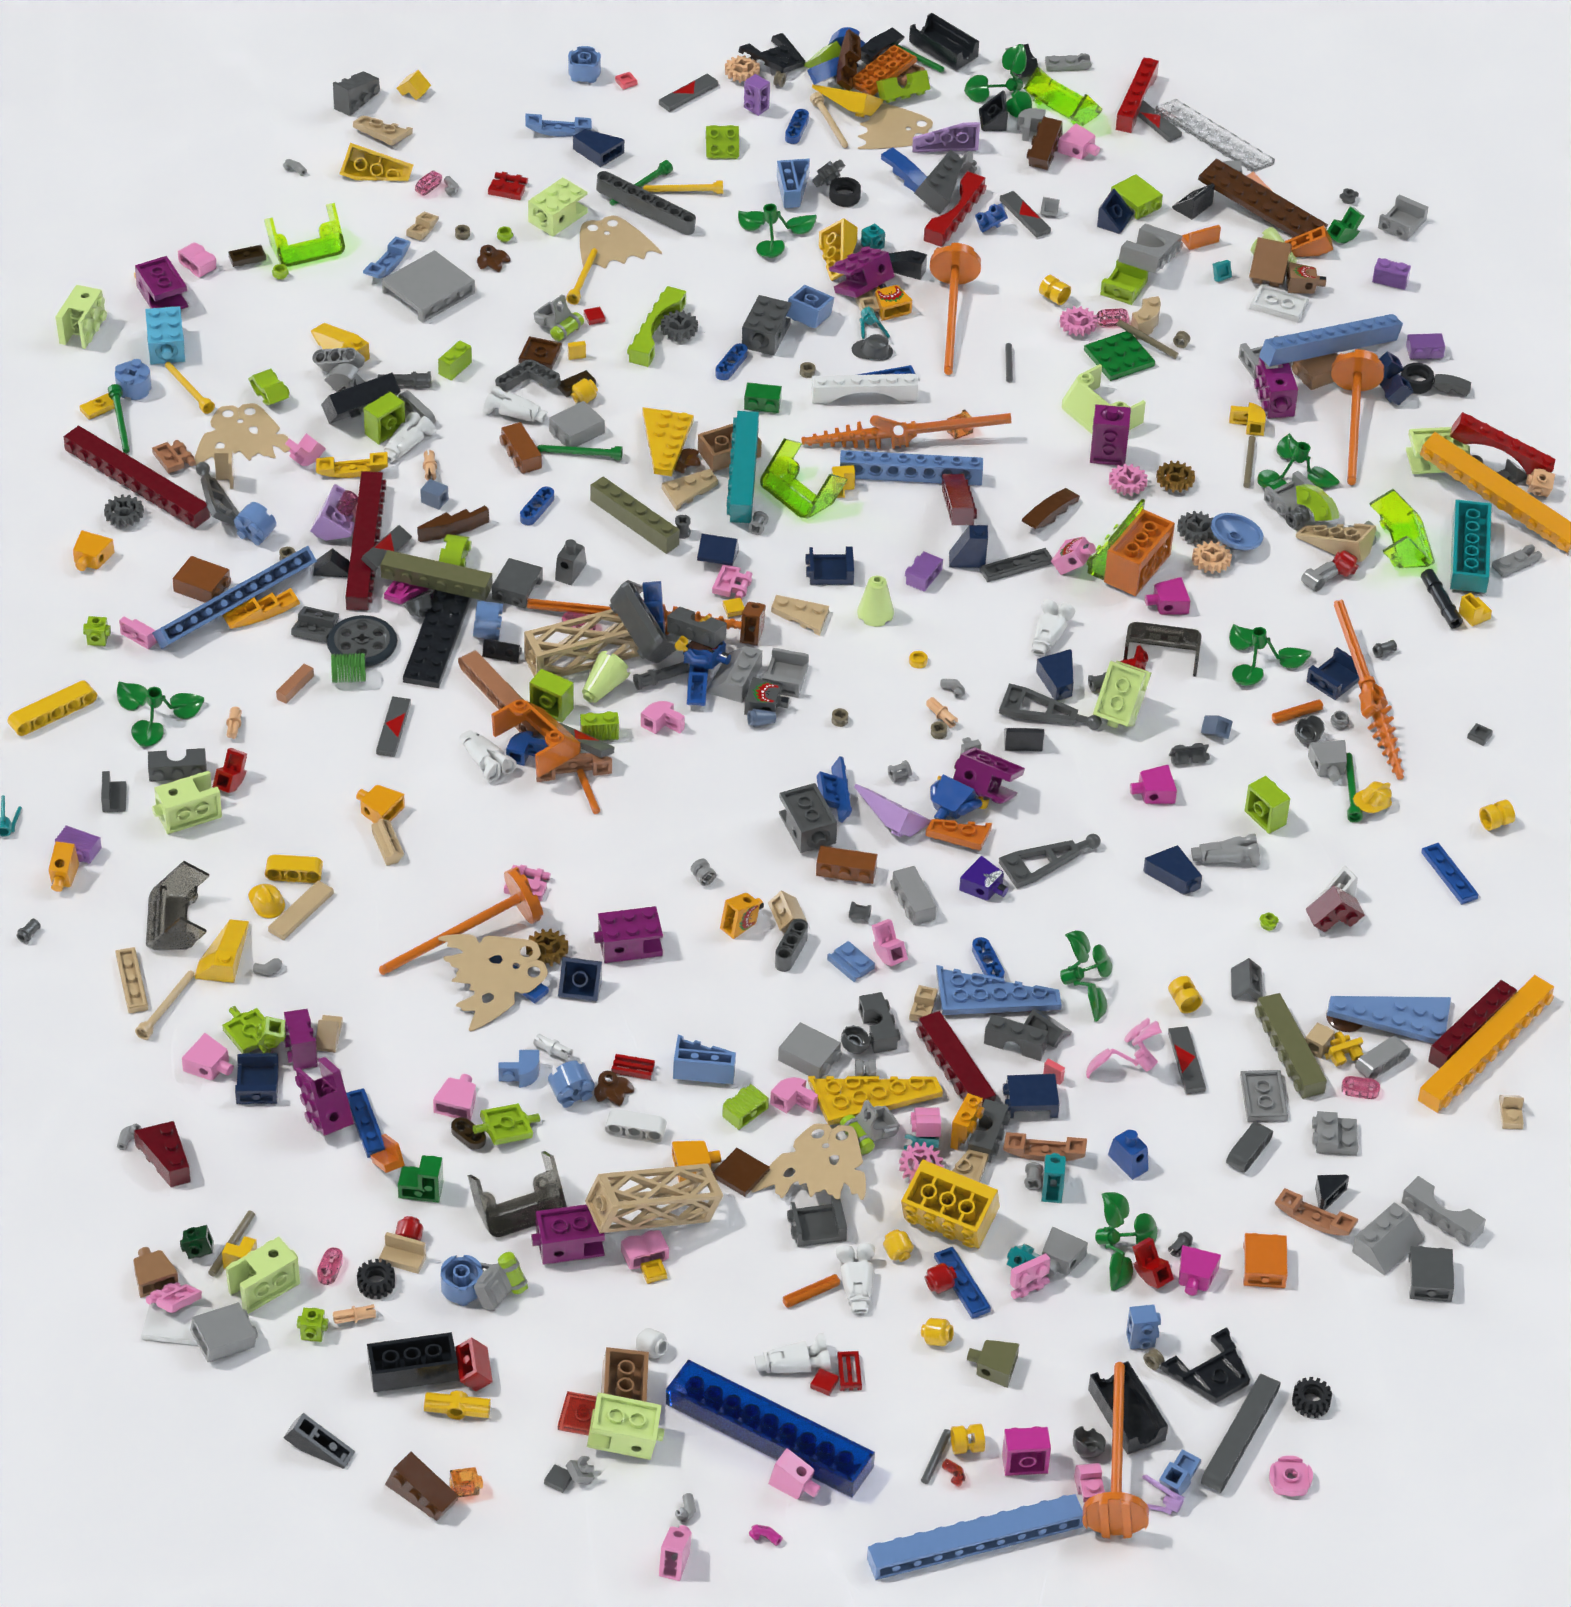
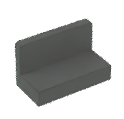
[101,771,127,812]
[1231,958,1263,1001]
[1024,1009,1072,1048]

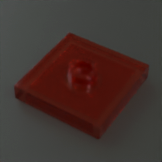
[558,1391,597,1436]

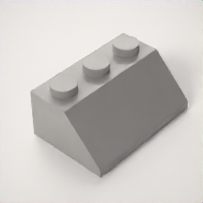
[707,646,763,703]
[1352,1202,1424,1275]

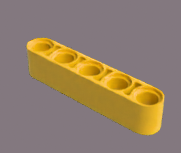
[7,680,98,736]

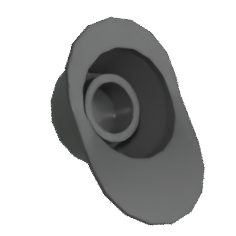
[851,334,893,360]
[402,590,433,617]

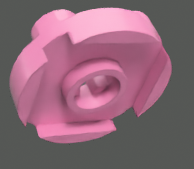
[1269,1456,1313,1497]

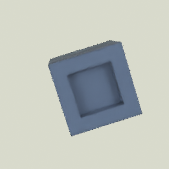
[420,479,449,510]
[1201,715,1233,739]

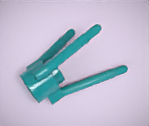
[859,306,890,339]
[0,795,22,837]

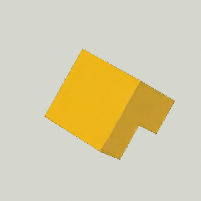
[396,70,431,100]
[831,465,855,498]
[1458,593,1492,627]
[222,1236,257,1269]

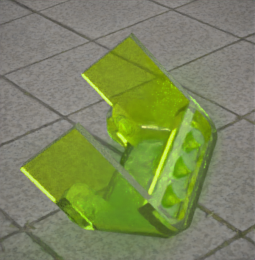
[1023,66,1103,126]
[264,203,345,267]
[760,438,848,519]
[1369,489,1435,568]

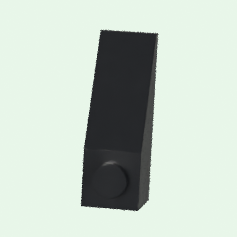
[861,27,905,65]
[889,250,927,280]
[283,1413,355,1469]

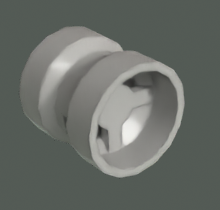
[690,858,716,886]
[855,1059,876,1076]

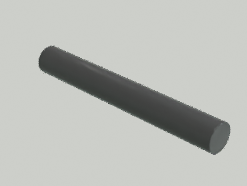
[1005,343,1013,383]
[921,1429,950,1484]

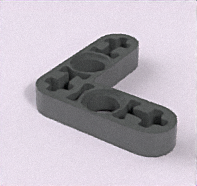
[495,360,561,391]

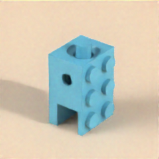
[145,306,185,365]

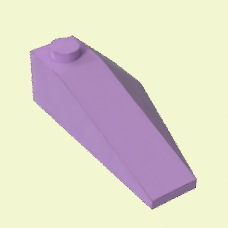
[912,122,980,152]
[310,484,355,541]
[854,784,931,837]

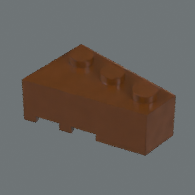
[1026,116,1063,170]
[385,1451,459,1521]

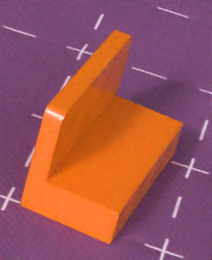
[1182,225,1221,250]
[370,1134,405,1173]

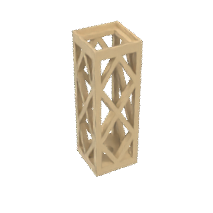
[524,609,640,677]
[585,1163,724,1233]

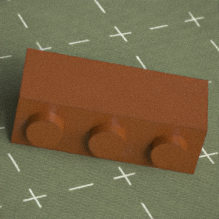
[499,422,542,474]
[816,846,878,884]

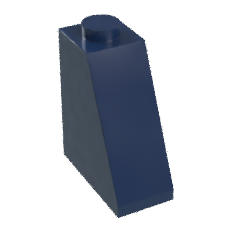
[573,129,625,168]
[949,525,988,568]
[1036,649,1074,701]
[1143,845,1202,895]

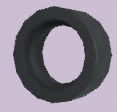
[829,177,861,207]
[1401,363,1434,394]

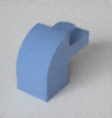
[498,1050,540,1088]
[1159,1449,1202,1495]

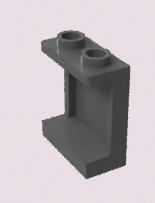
[492,558,543,609]
[787,1196,847,1247]
[1409,1246,1454,1302]

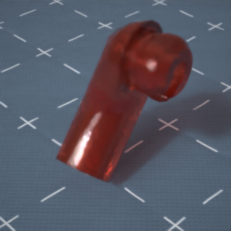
[942,1458,966,1487]

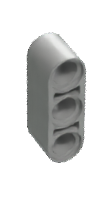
[312,348,365,371]
[1355,1036,1411,1081]

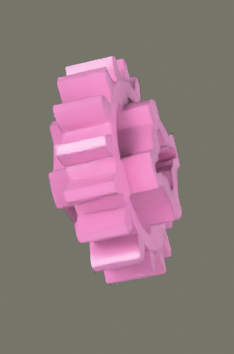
[1060,306,1097,337]
[1109,463,1148,496]
[899,1142,944,1184]

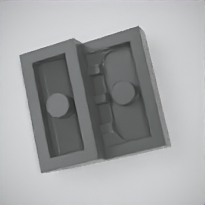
[291,606,339,643]

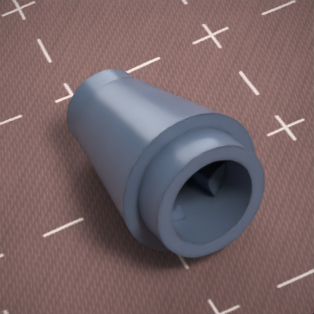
[747,709,776,727]

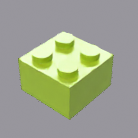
[363,392,405,445]
[529,669,574,723]
[1244,776,1291,834]

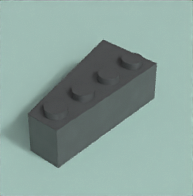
[914,150,963,215]

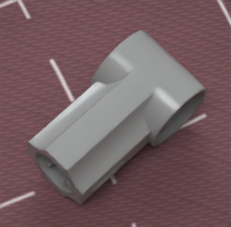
[1301,561,1338,592]

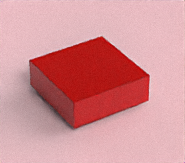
[584,307,605,325]
[810,1368,839,1396]

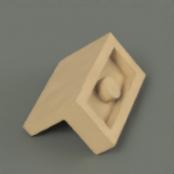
[214,448,235,489]
[768,890,806,933]
[379,1232,426,1274]

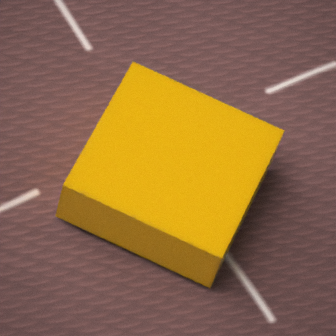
[568,341,586,360]
[723,598,745,618]
[640,1258,667,1284]

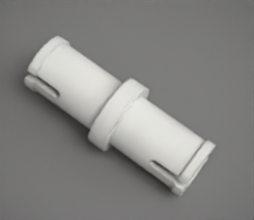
[533,1033,573,1061]

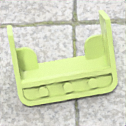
[1061,364,1146,434]

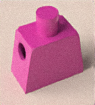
[1145,577,1191,615]
[1130,765,1177,804]
[1178,1245,1221,1296]

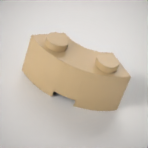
[1131,296,1161,339]

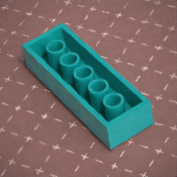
[726,411,759,523]
[1450,500,1492,593]

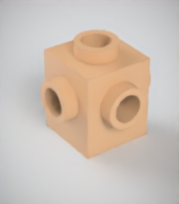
[1526,469,1555,497]

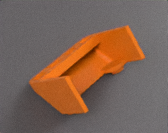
[491,699,581,777]

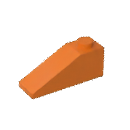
[1285,225,1334,257]

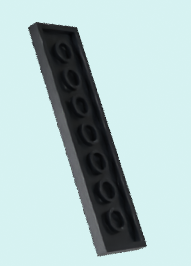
[403,590,472,688]

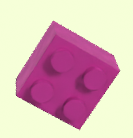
[1002,1426,1051,1476]

